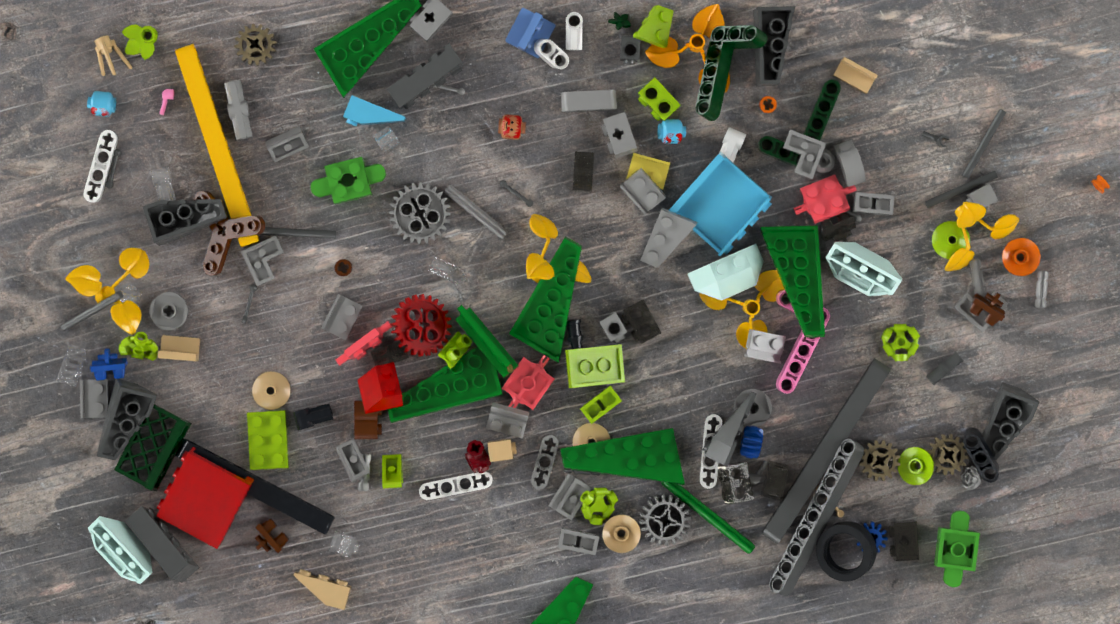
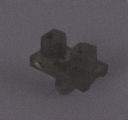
[820,212,856,242]
[370,341,409,366]

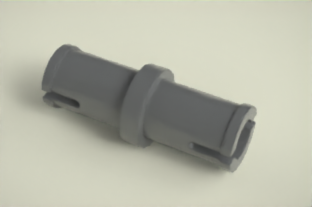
[926,351,963,385]

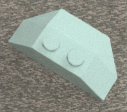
[826,242,902,296]
[687,244,764,301]
[88,516,152,584]

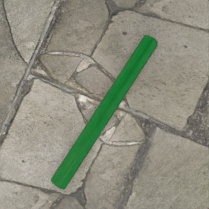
[661,482,755,554]

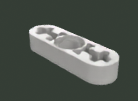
[531,435,559,489]

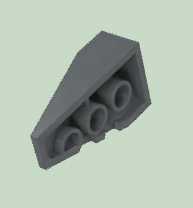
[143,199,227,246]
[97,379,157,460]
[977,382,1039,460]
[703,392,756,466]

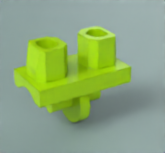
[438,331,472,369]

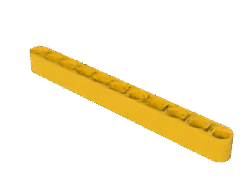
[175,44,260,247]

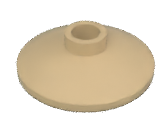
[252,372,291,410]
[573,423,610,446]
[602,515,641,553]

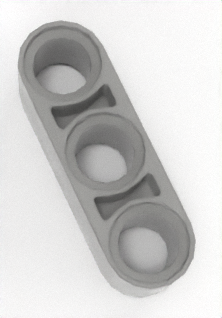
[561,90,617,112]

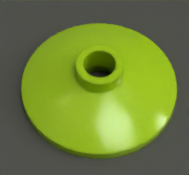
[932,221,970,259]
[897,447,934,485]

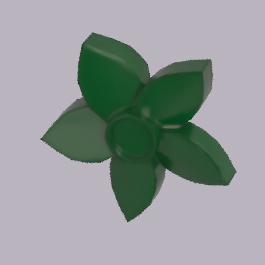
[608,12,631,30]

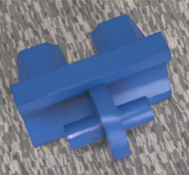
[90,348,128,381]

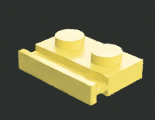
[626,153,670,190]

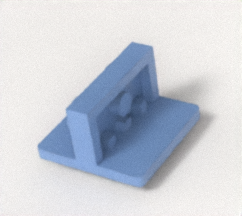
[505,8,556,58]

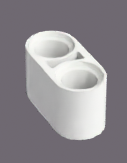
[534,39,569,69]

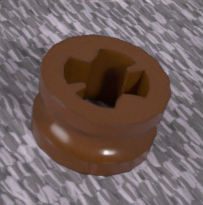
[334,259,352,276]

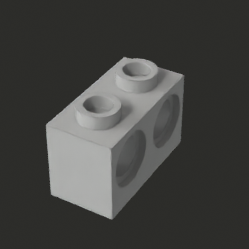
[852,192,895,216]
[558,527,599,555]

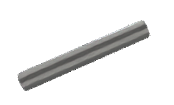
[444,185,508,239]

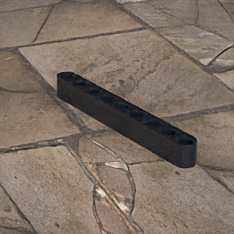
[175,438,335,535]

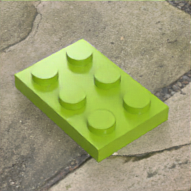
[565,344,625,388]
[247,410,289,470]

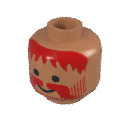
[498,114,526,140]

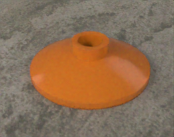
[1002,238,1041,276]

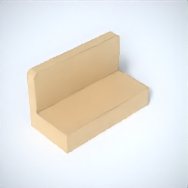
[833,57,878,94]
[158,335,200,361]

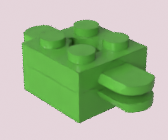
[310,157,386,205]
[934,510,980,587]

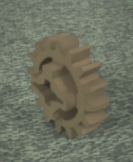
[234,24,277,66]
[927,434,969,475]
[859,440,901,481]

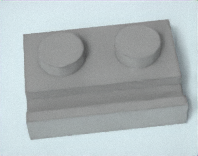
[620,168,666,215]
[321,294,363,340]
[744,329,786,364]
[80,379,109,418]
[486,402,530,439]
[548,473,592,520]

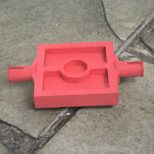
[793,174,857,224]
[335,321,392,366]
[502,354,555,410]

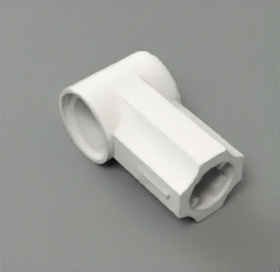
[566,12,583,50]
[719,127,746,162]

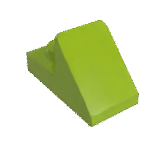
[382,454,403,489]

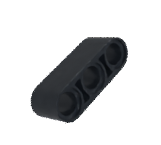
[963,428,999,483]

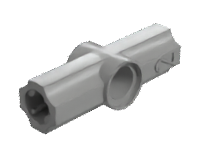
[224,80,253,140]

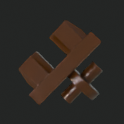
[970,292,1005,326]
[255,518,289,553]

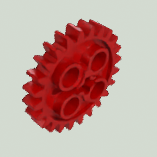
[390,294,452,357]

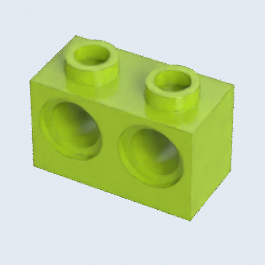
[637,77,681,121]
[580,385,622,424]

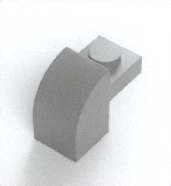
[834,140,866,187]

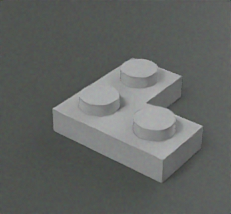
[783,130,826,180]
[241,235,284,286]
[954,291,1008,333]

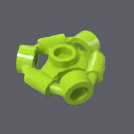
[881,324,920,361]
[119,332,158,361]
[580,488,618,525]

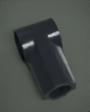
[293,404,334,430]

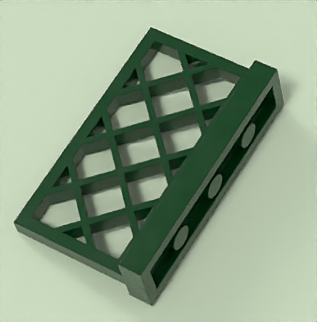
[114,404,192,491]

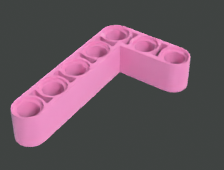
[776,290,830,394]

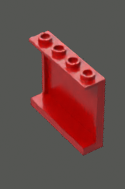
[156,447,254,549]

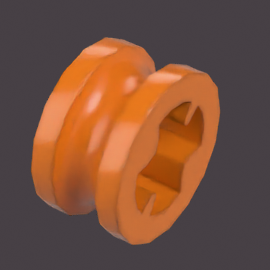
[759,96,777,113]
[1091,175,1110,194]

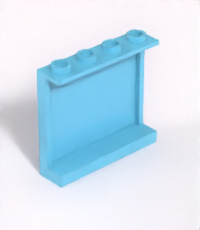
[669,152,772,256]

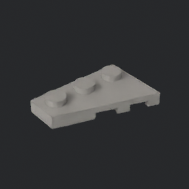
[640,208,698,268]

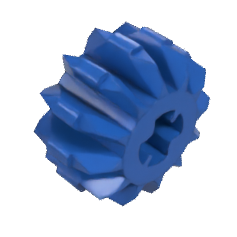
[740,426,764,459]
[856,521,888,553]

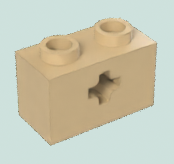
[488,438,517,462]

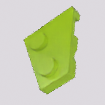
[633,5,674,48]

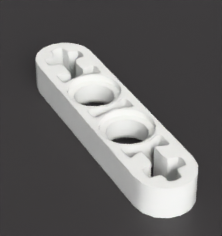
[84,130,118,203]
[699,414,723,489]
[419,471,493,500]

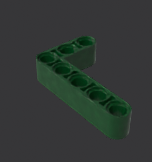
[695,25,767,121]
[758,79,841,167]

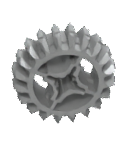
[639,494,691,546]

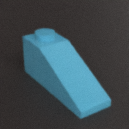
[343,95,406,127]

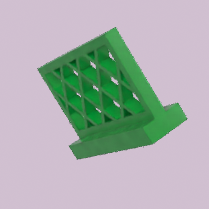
[455,305,519,378]

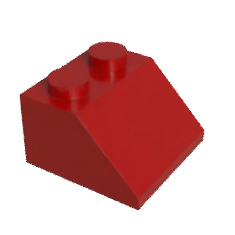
[358,362,403,414]

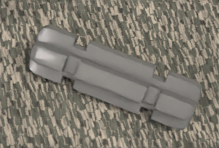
[969,259,986,296]
[1035,270,1049,308]
[357,453,371,491]

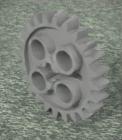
[389,182,451,245]

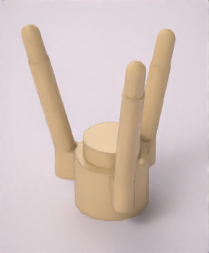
[95,35,132,76]

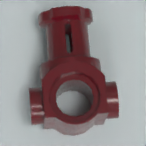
[464,440,491,474]

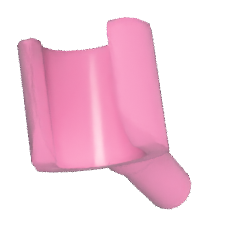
[159,89,174,115]

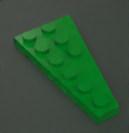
[314,0,422,98]
[760,226,825,338]
[509,236,582,363]
[387,347,503,423]
[560,428,685,485]
[531,576,593,624]

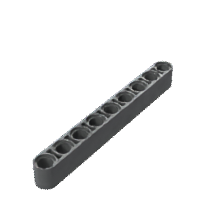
[769,439,864,596]

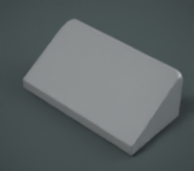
[265,126,309,163]
[336,439,370,483]

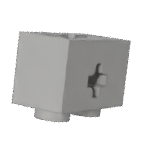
[410,0,453,43]
[601,112,637,159]

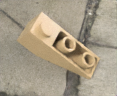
[294,569,351,610]

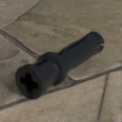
[567,319,584,349]

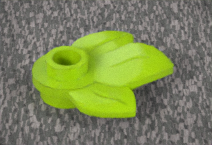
[122,24,158,60]

